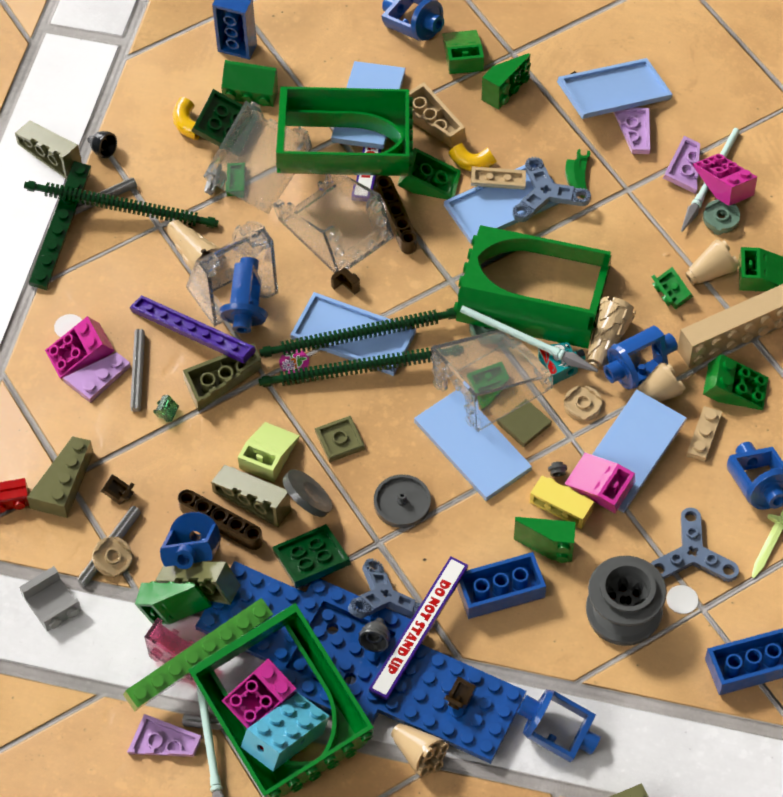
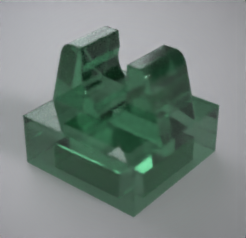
[153,395,179,422]

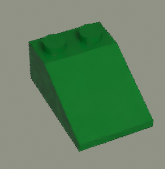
[397,148,461,200]
[514,517,576,563]

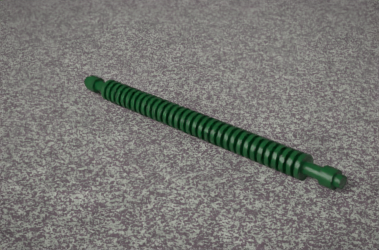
[24,180,219,228]
[259,307,456,358]
[258,345,462,387]

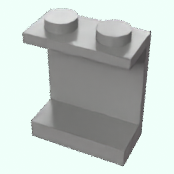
[19,566,81,631]

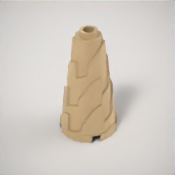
[167,220,225,279]
[586,296,636,370]

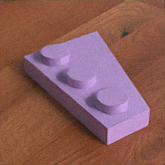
[614,108,650,154]
[663,136,700,194]
[63,352,131,403]
[127,714,202,757]

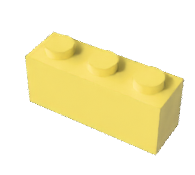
[530,476,594,529]

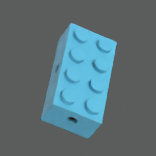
[241,693,330,771]

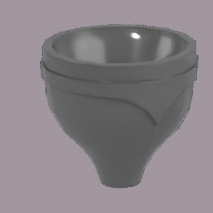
[358,618,390,652]

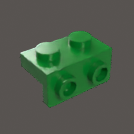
[651,267,694,310]

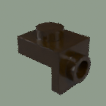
[331,267,360,295]
[101,474,135,505]
[444,676,478,710]

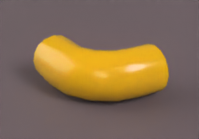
[172,97,200,140]
[448,143,497,171]

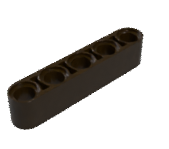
[376,176,417,254]
[178,489,263,550]

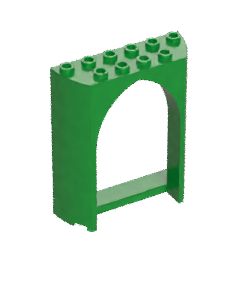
[276,86,413,176]
[453,225,612,349]
[188,603,374,797]

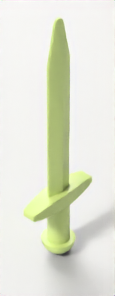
[752,510,783,578]

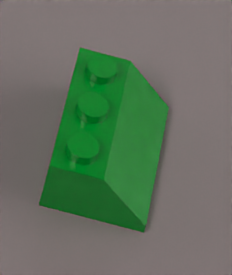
[221,60,278,107]

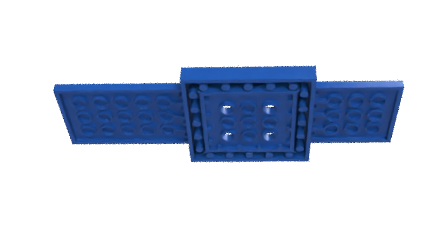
[195,561,527,764]

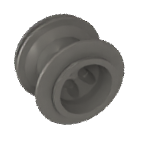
[586,556,667,646]

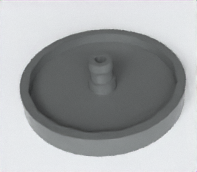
[283,469,332,517]
[374,475,431,528]

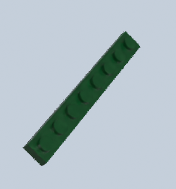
[29,161,91,290]

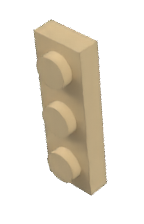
[471,166,526,190]
[687,406,722,462]

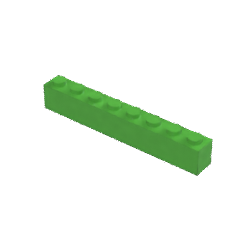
[123,598,273,711]

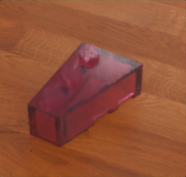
[144,618,195,681]

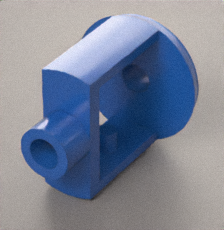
[382,0,444,41]
[219,257,268,333]
[603,325,678,389]
[727,442,783,510]
[160,512,221,569]
[517,689,601,762]

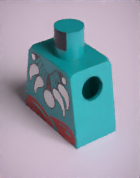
[538,342,586,386]

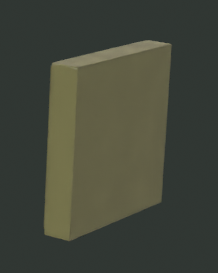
[497,397,552,447]
[315,416,365,462]

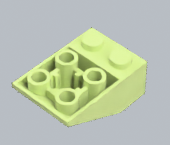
[238,422,300,482]

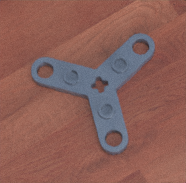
[513,157,591,222]
[651,508,739,582]
[348,558,421,619]

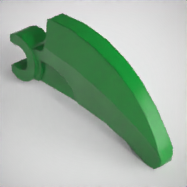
[565,149,590,198]

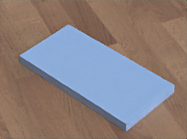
[557,58,673,119]
[331,61,405,150]
[444,164,559,244]
[290,292,416,376]
[414,388,532,501]
[592,390,687,513]

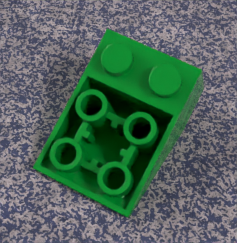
[442,30,484,74]
[481,53,531,110]
[738,247,783,291]
[703,354,769,410]
[135,581,212,624]

